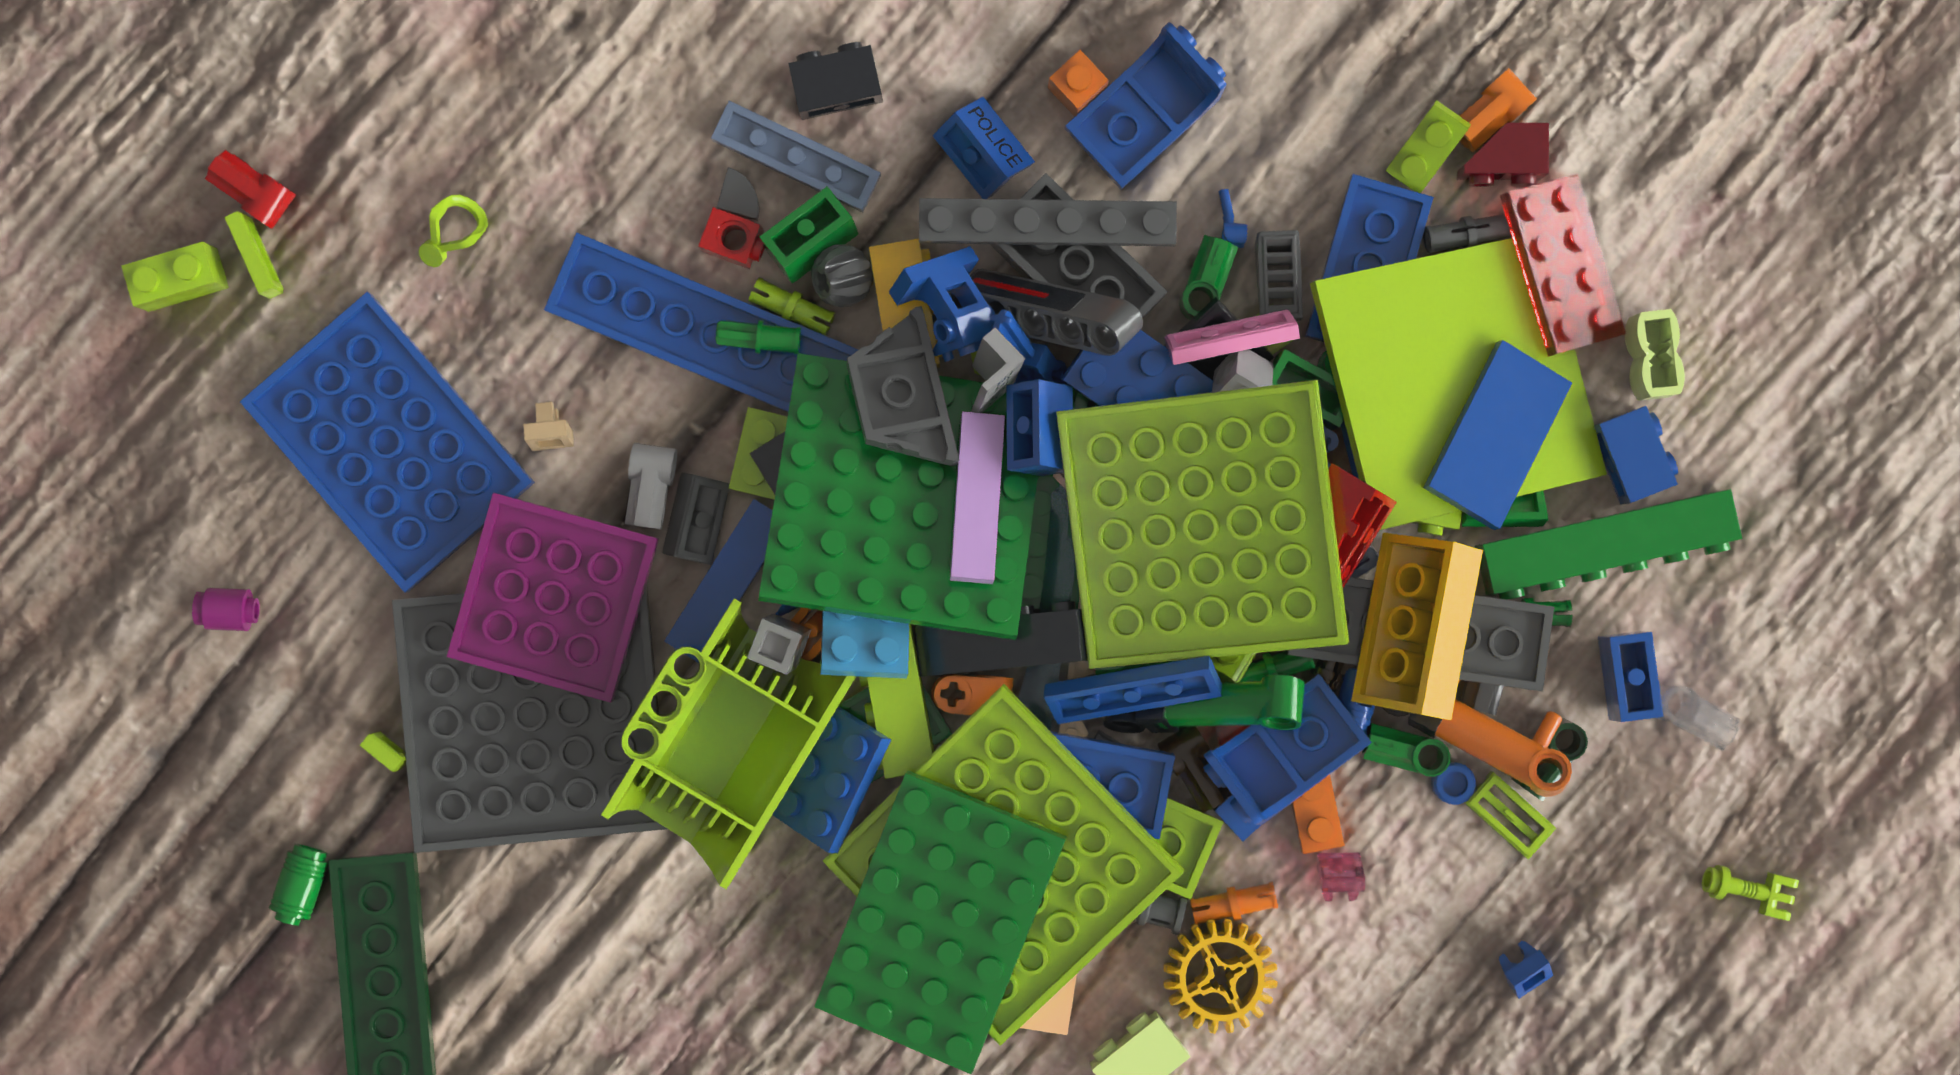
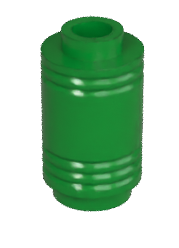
[269,843,329,926]

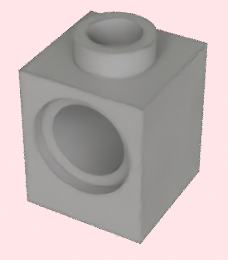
[1212,349,1274,392]
[747,614,812,675]

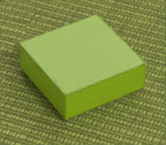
[359,732,406,772]

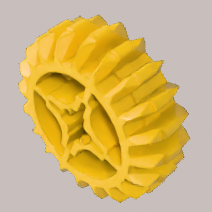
[1163,918,1277,1034]

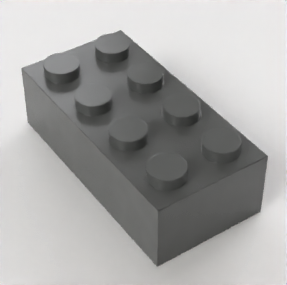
[990,173,1168,319]

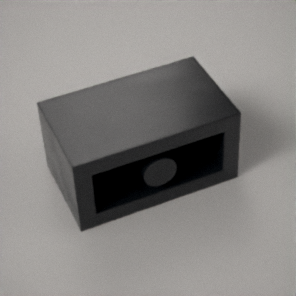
[788,42,883,120]

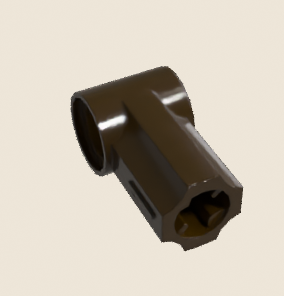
[1157,726,1232,813]

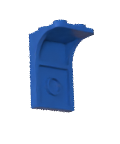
[1065,22,1227,190]
[1203,674,1372,825]

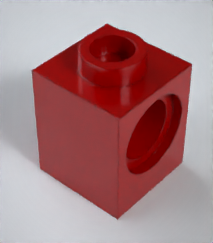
[698,207,765,270]

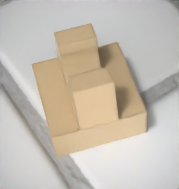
[523,402,574,451]

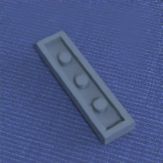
[711,101,881,213]

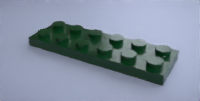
[329,851,436,1075]

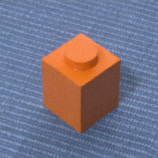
[1048,50,1109,117]

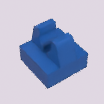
[1499,941,1554,999]

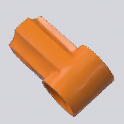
[1459,68,1537,153]

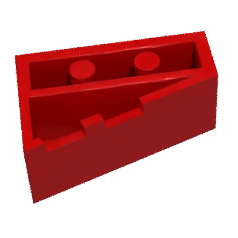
[1329,463,1397,588]

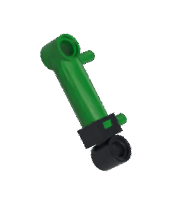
[1103,675,1305,733]

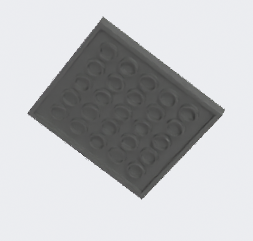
[392,584,667,853]

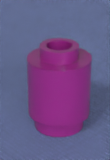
[192,588,260,631]

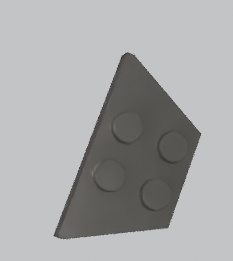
[846,306,959,466]

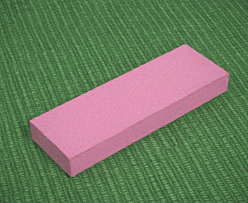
[1164,310,1300,365]

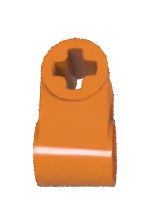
[931,674,1014,715]

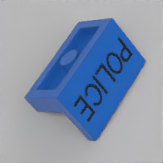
[932,97,1035,199]

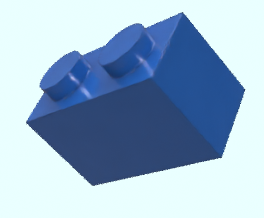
[1006,379,1073,476]
[1594,406,1678,505]
[1598,631,1664,722]

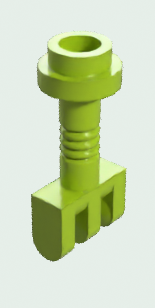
[1702,865,1799,921]

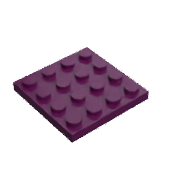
[447,493,659,703]

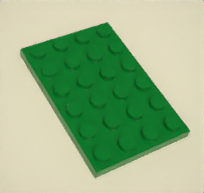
[814,770,1067,1074]

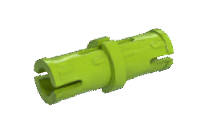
[748,277,836,336]

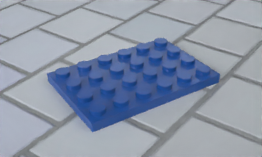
[240,291,535,593]

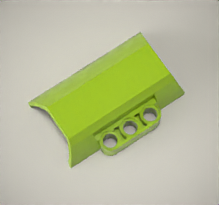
[601,598,856,890]

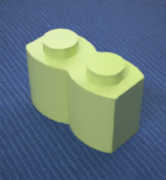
[1625,309,1685,401]

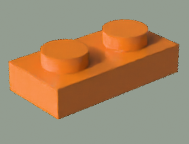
[1291,775,1345,854]

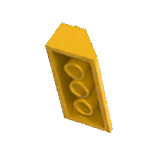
[1351,533,1483,720]

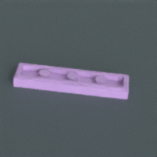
[950,411,1005,584]

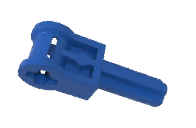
[989,310,1067,385]

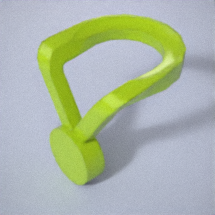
[418,195,488,268]

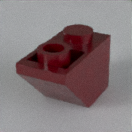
[1457,123,1549,187]

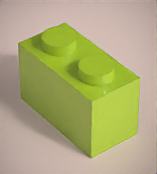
[121,241,229,312]

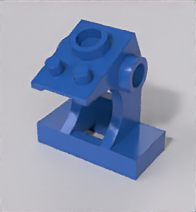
[889,246,995,362]

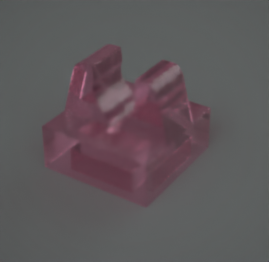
[1317,852,1365,901]

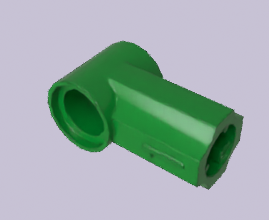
[1179,235,1238,320]
[1361,723,1451,777]

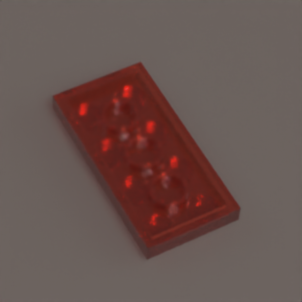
[1500,174,1626,357]

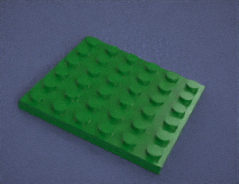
[758,353,1038,640]

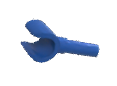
[1218,189,1247,248]

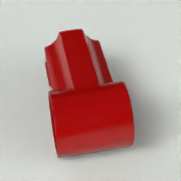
[205,150,296,229]

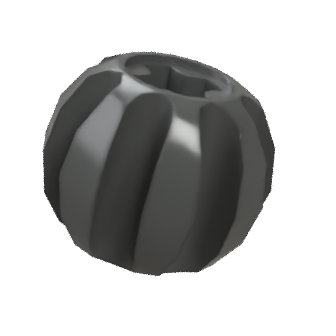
[811,244,873,308]

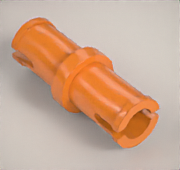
[1190,881,1278,925]

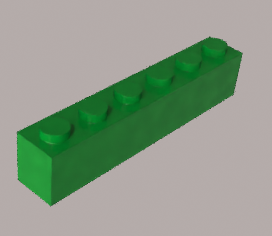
[1475,489,1743,600]

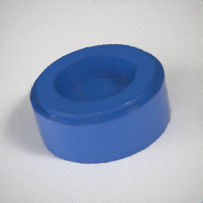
[1431,762,1476,805]

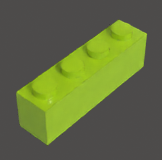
[859,624,935,779]

